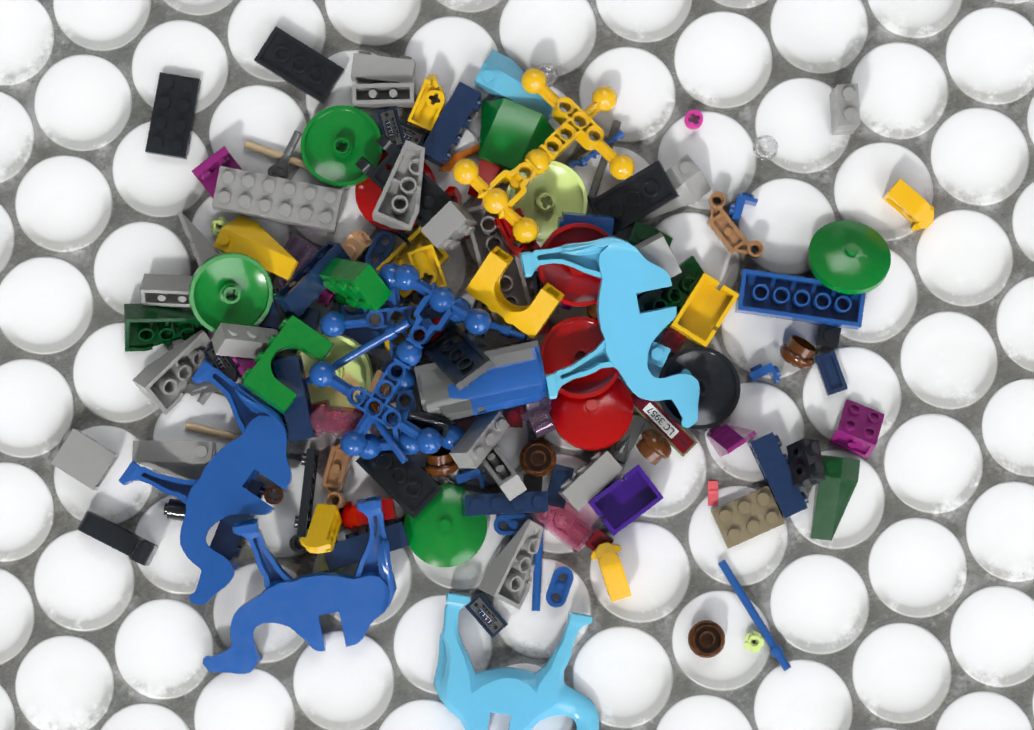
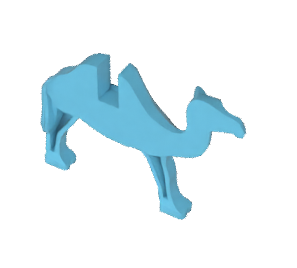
[519,236,700,428]
[433,592,599,730]

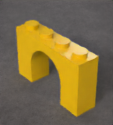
[465,246,564,339]

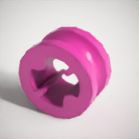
[684,110,703,130]
[318,288,335,307]

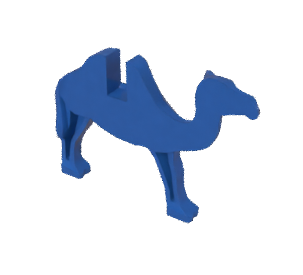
[119,359,292,605]
[203,495,397,674]

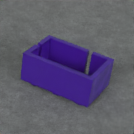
[588,464,664,536]

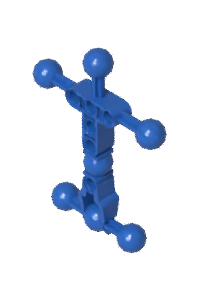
[320,262,472,460]
[309,264,491,456]

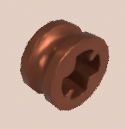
[264,486,284,505]

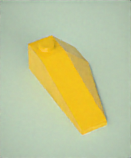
[213,216,299,280]

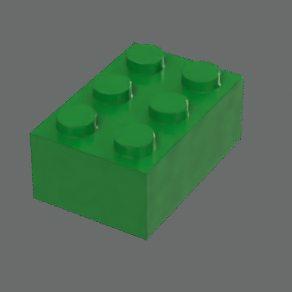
[319,258,392,311]

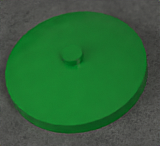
[301,105,383,188]
[807,220,891,295]
[188,252,273,333]
[404,484,487,567]

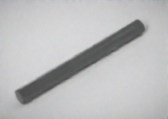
[588,120,621,199]

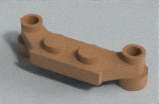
[706,192,764,258]
[321,444,352,509]

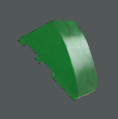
[478,98,555,171]

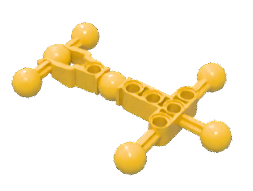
[453,68,635,243]

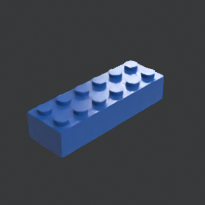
[735,269,866,330]

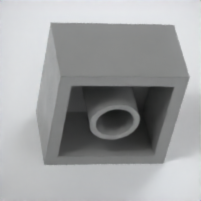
[421,201,478,251]

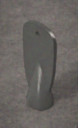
[187,367,237,396]
[612,415,645,464]

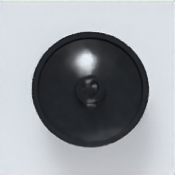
[658,346,741,430]

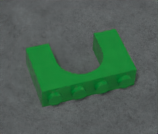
[242,315,334,414]

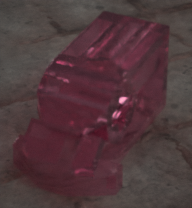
[310,404,364,437]
[536,509,594,553]

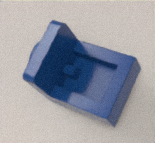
[728,192,758,223]
[747,363,781,384]
[455,468,488,490]

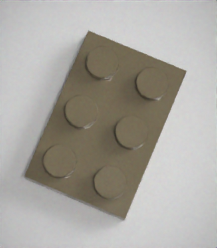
[711,485,785,549]

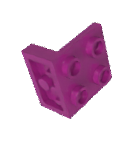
[192,146,242,198]
[829,399,885,459]

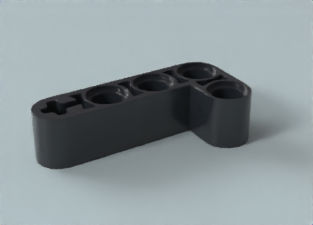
[78,510,159,566]

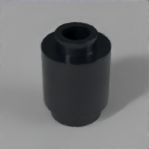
[164,499,186,521]

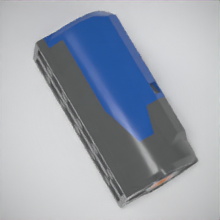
[414,338,548,421]

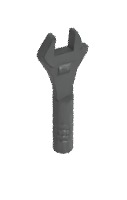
[268,130,302,178]

